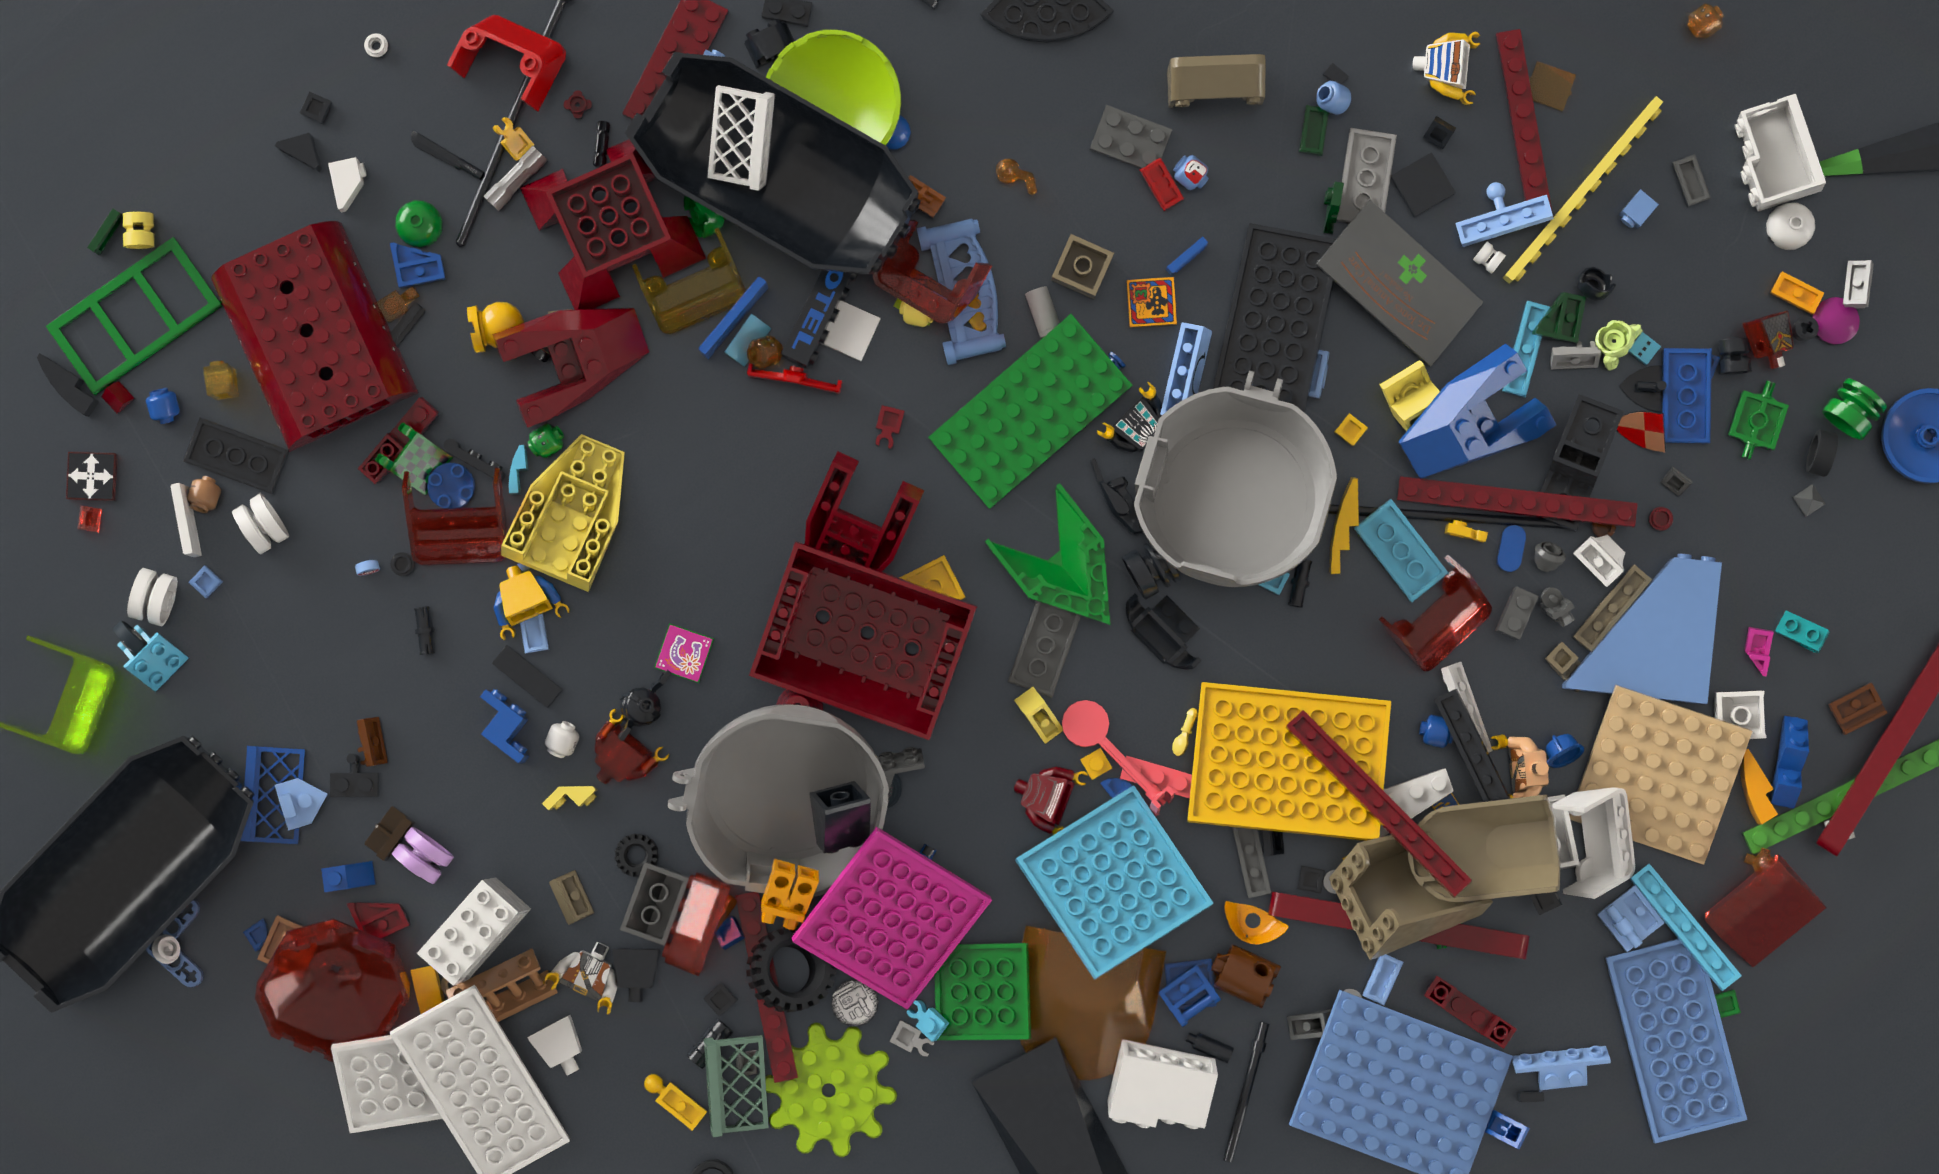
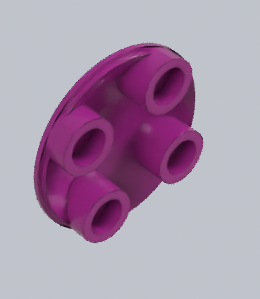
[1812,297,1860,344]

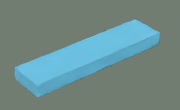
[1502,301,1550,398]

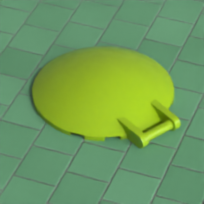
[766,30,901,145]

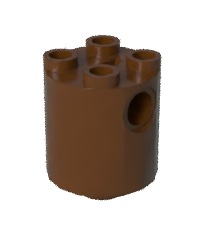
[1211,944,1281,1008]

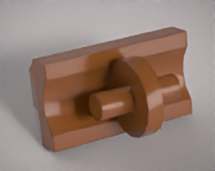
[908,175,946,218]

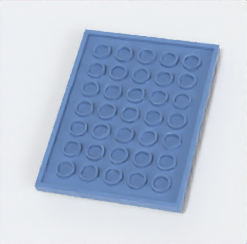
[1289,990,1513,1174]

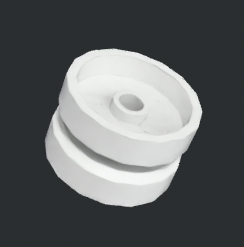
[232,493,289,555]
[127,568,178,626]

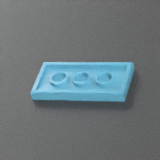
[1353,499,1449,602]

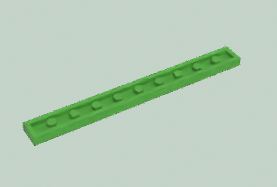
[1742,739,1939,854]

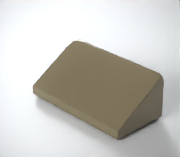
[549,870,594,925]

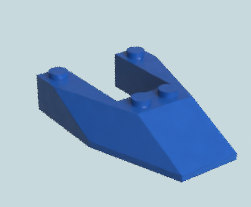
[1398,343,1556,479]

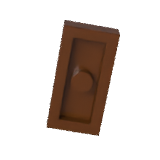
[356,717,388,767]

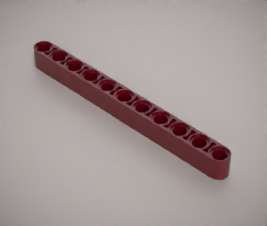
[1816,644,1939,857]
[1268,892,1530,959]

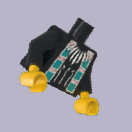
[1097,382,1162,453]

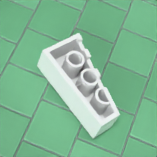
[1379,769,1453,838]

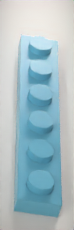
[1630,864,1742,991]

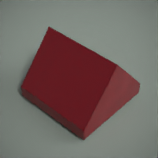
[101,381,135,414]

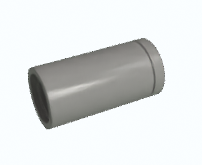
[1025,286,1060,339]

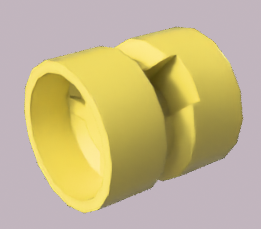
[122,212,155,249]

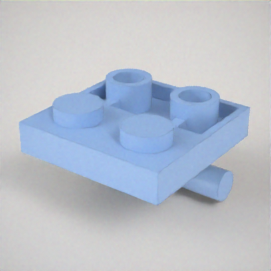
[1597,885,1664,952]

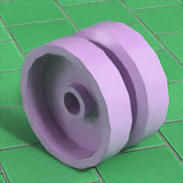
[392,827,454,884]

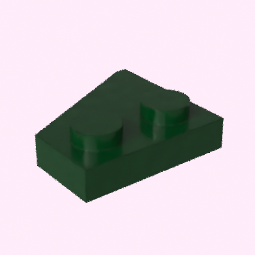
[1323,181,1344,235]
[1532,292,1586,344]

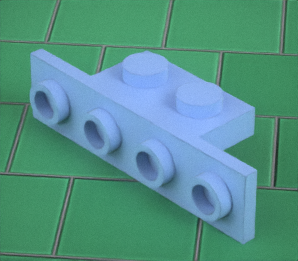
[1512,1046,1611,1090]

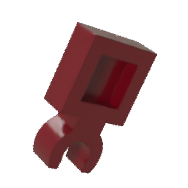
[875,405,905,449]

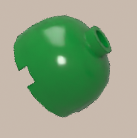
[684,196,725,238]
[395,200,443,248]

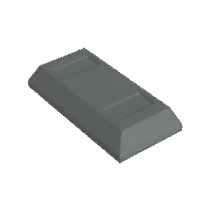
[1673,155,1711,206]

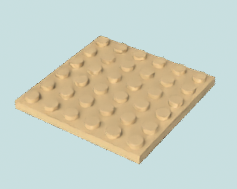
[1569,685,1753,865]

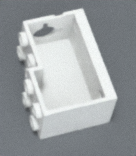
[1735,94,1826,212]
[1107,1039,1218,1129]

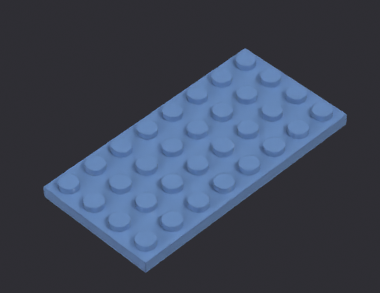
[1605,939,1747,1143]

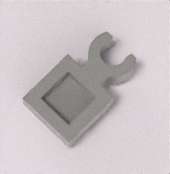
[890,1020,935,1057]

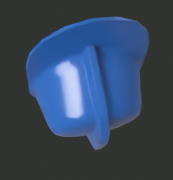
[1546,734,1584,768]

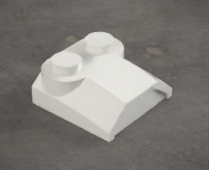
[1714,691,1766,739]

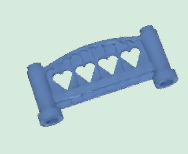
[917,219,1006,365]

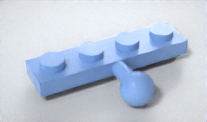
[1456,182,1554,247]

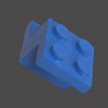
[480,689,530,764]

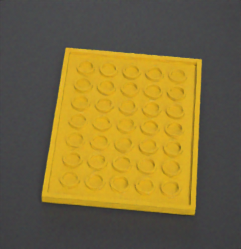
[1187,682,1391,841]

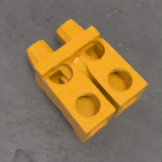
[761,858,819,930]

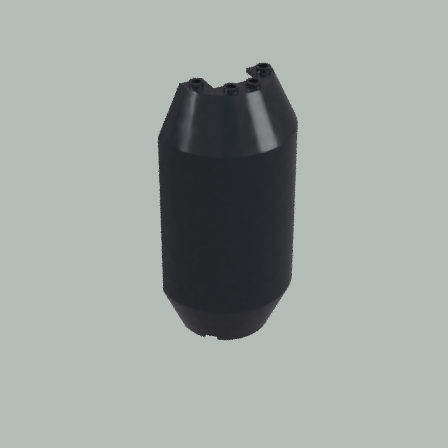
[625,52,921,274]
[0,736,255,1013]

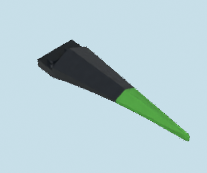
[1819,122,1939,176]

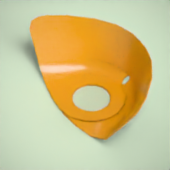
[1225,901,1288,945]

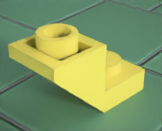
[542,786,598,810]

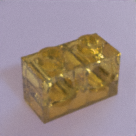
[203,361,240,400]

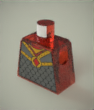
[1742,311,1794,369]

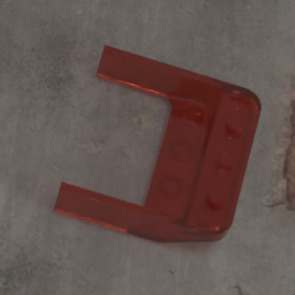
[402,468,506,565]

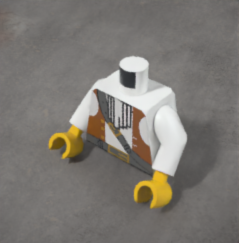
[543,942,618,1015]

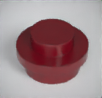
[1649,507,1673,531]

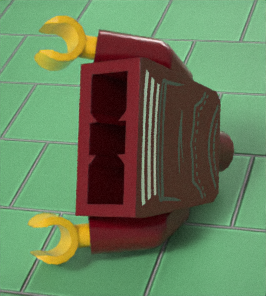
[1014,766,1088,835]

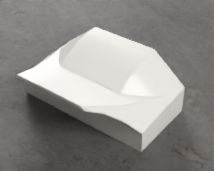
[1573,535,1625,587]

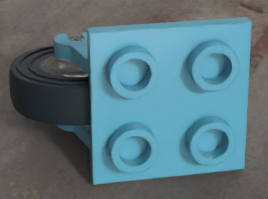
[113,621,188,692]

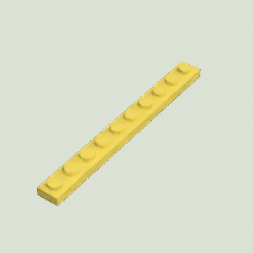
[1503,96,1663,284]

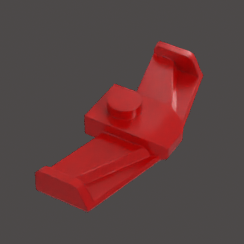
[747,363,842,394]

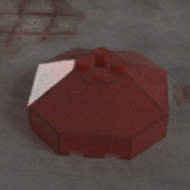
[255,918,410,1062]

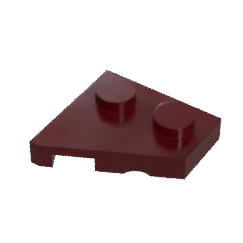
[347,902,410,946]

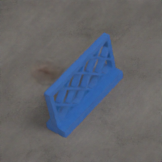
[241,746,305,844]

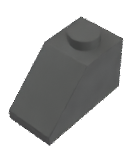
[1287,1009,1332,1040]

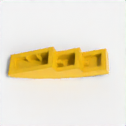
[1329,477,1359,574]

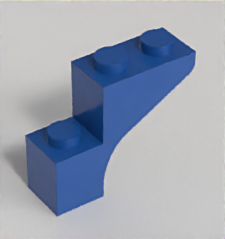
[1770,716,1809,809]

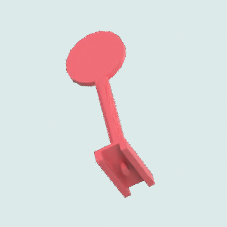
[1062,700,1175,817]

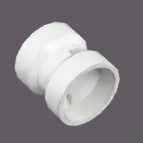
[1473,241,1506,274]

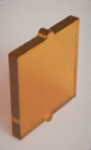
[1529,61,1576,112]

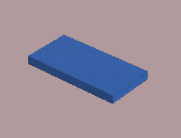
[699,277,768,360]
[1662,348,1712,443]

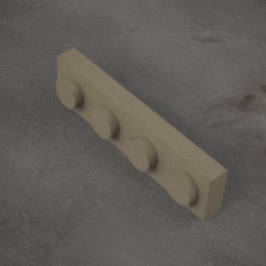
[1572,564,1652,652]

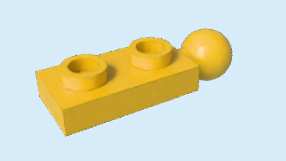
[644,1074,708,1131]

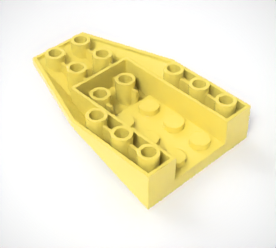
[501,434,625,592]

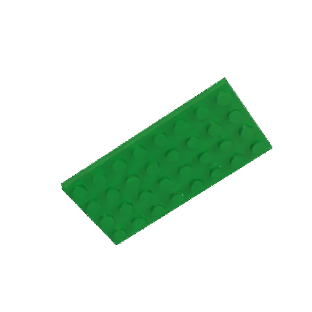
[928,314,1133,509]

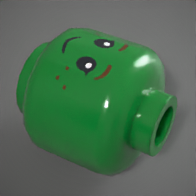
[528,423,564,458]

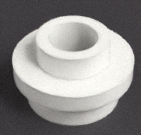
[364,34,388,57]

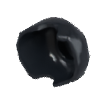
[1578,267,1616,301]

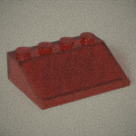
[1704,854,1826,967]

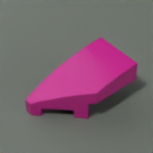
[1745,627,1774,677]

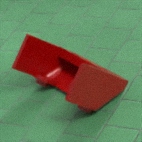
[447,15,566,112]

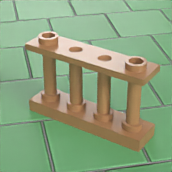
[446,949,558,1022]

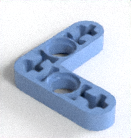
[146,899,204,987]

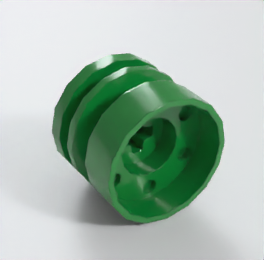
[1822,378,1887,440]

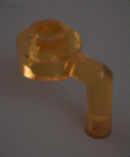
[996,159,1037,195]

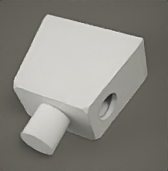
[527,1015,582,1076]

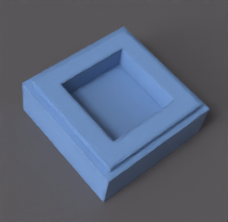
[188,565,223,599]

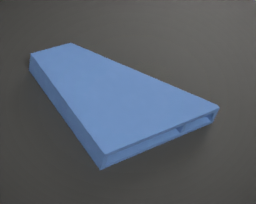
[1562,554,1722,705]

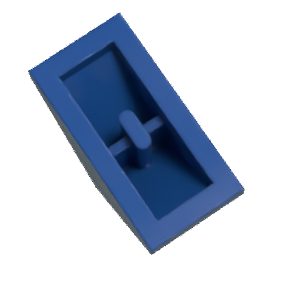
[1485,1110,1530,1150]

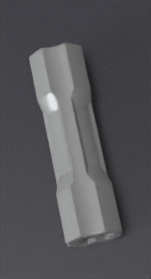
[484,146,548,211]

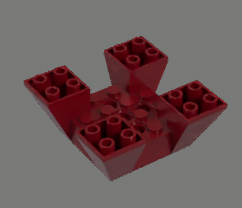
[520,139,706,310]

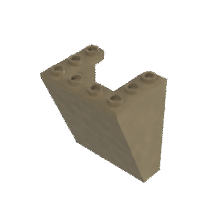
[1329,835,1493,960]

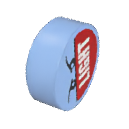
[355,560,380,576]

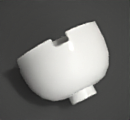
[1766,203,1815,250]

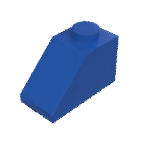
[321,861,376,892]

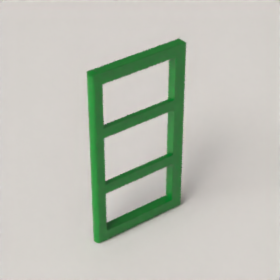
[46,237,223,395]

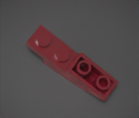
[358,397,439,484]

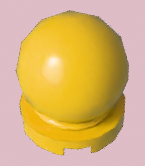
[467,302,524,353]

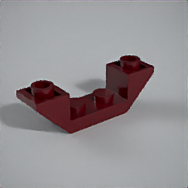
[1424,976,1517,1049]

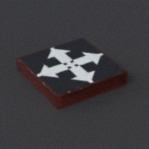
[66,452,117,501]

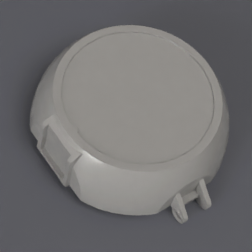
[1134,371,1337,587]
[667,704,889,896]

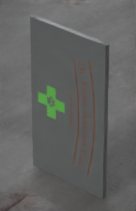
[1316,200,1483,367]

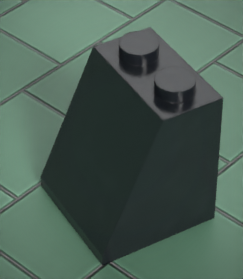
[809,781,871,853]

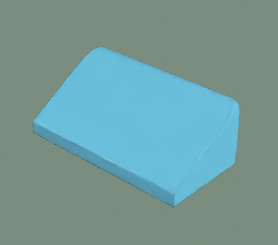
[725,314,772,367]

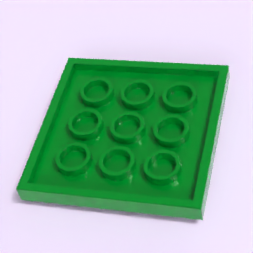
[935,943,1031,1040]

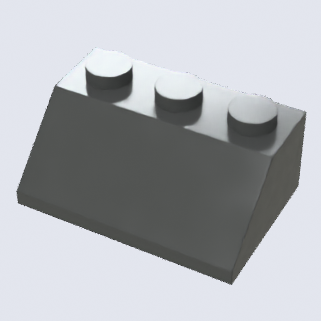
[620,862,691,946]

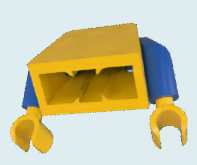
[493,566,569,640]

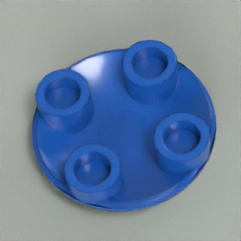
[427,463,475,510]

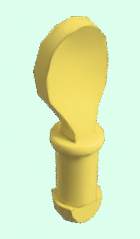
[1172,708,1198,756]

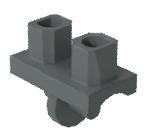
[1538,587,1575,627]

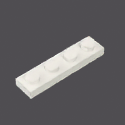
[1441,662,1493,753]

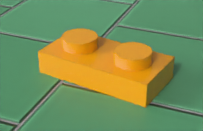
[1770,271,1824,315]

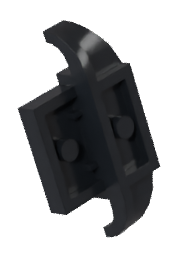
[1126,593,1202,670]

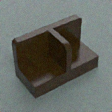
[365,806,415,861]

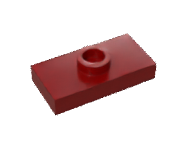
[1140,158,1184,211]

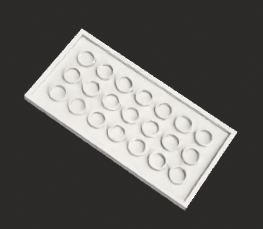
[390,985,570,1174]

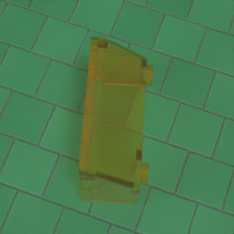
[632,228,746,334]

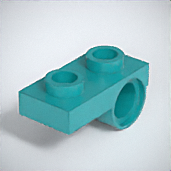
[1775,610,1830,653]

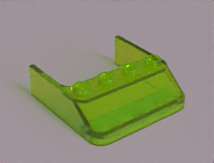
[0,635,115,754]

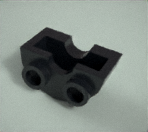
[744,19,795,69]

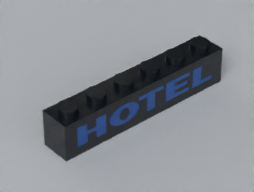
[781,271,859,369]

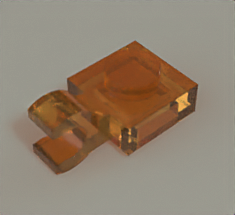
[376,287,420,323]

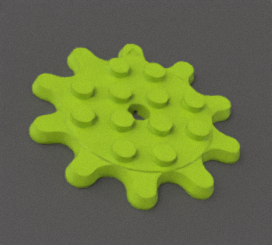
[765,1023,897,1157]

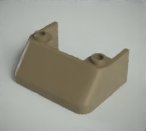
[1167,54,1266,108]

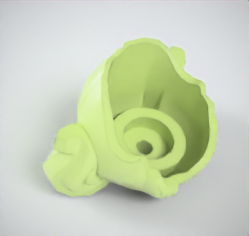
[1595,320,1643,371]

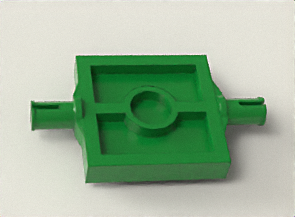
[1728,381,1789,460]

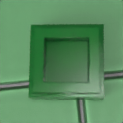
[1714,990,1741,1018]

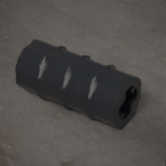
[686,1019,733,1069]

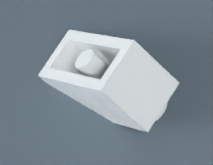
[328,157,367,213]

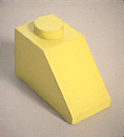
[1014,687,1063,744]

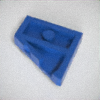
[390,243,446,289]

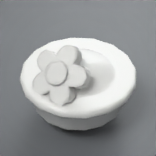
[152,934,180,964]

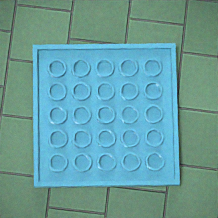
[1015,785,1213,980]

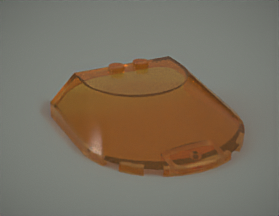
[1019,925,1166,1080]

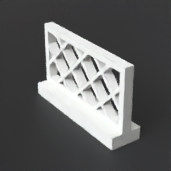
[708,85,775,191]

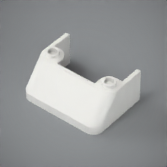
[1552,787,1635,899]

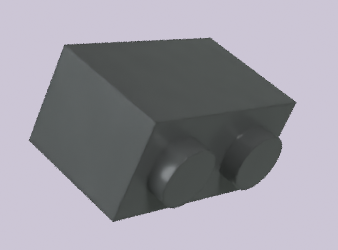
[1495,587,1539,641]

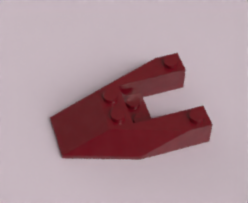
[492,308,649,428]
[805,451,925,572]

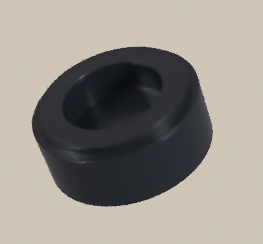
[530,348,551,362]

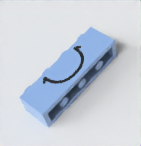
[1160,322,1212,415]

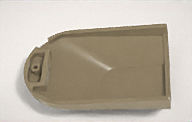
[1408,794,1561,902]

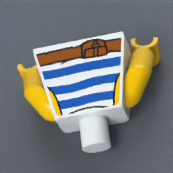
[1413,32,1480,105]

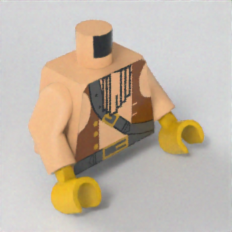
[1491,734,1549,799]

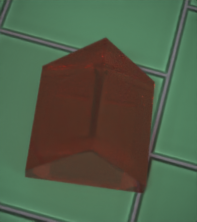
[77,506,102,532]

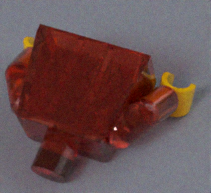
[595,709,669,784]

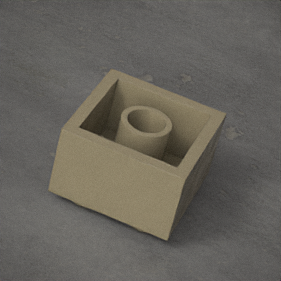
[1051,234,1114,299]

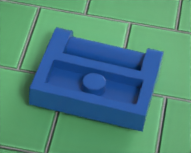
[1158,965,1221,1027]

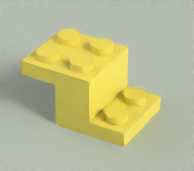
[1380,360,1440,432]

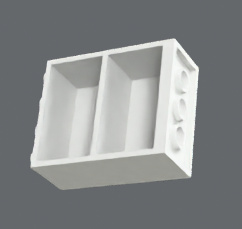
[417,878,531,986]

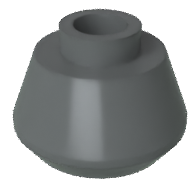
[1535,542,1566,572]

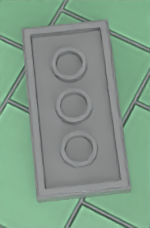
[1336,128,1397,223]

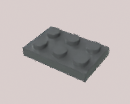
[1090,105,1172,169]

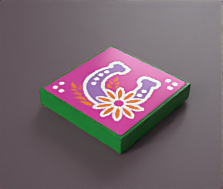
[654,623,714,683]

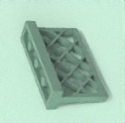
[704,1035,769,1137]

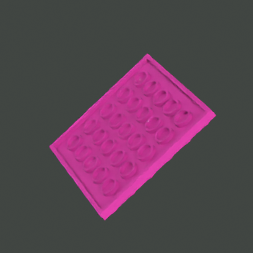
[792,827,992,1010]

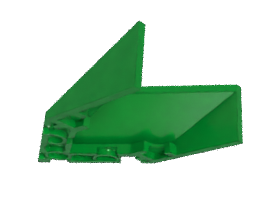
[985,483,1110,625]

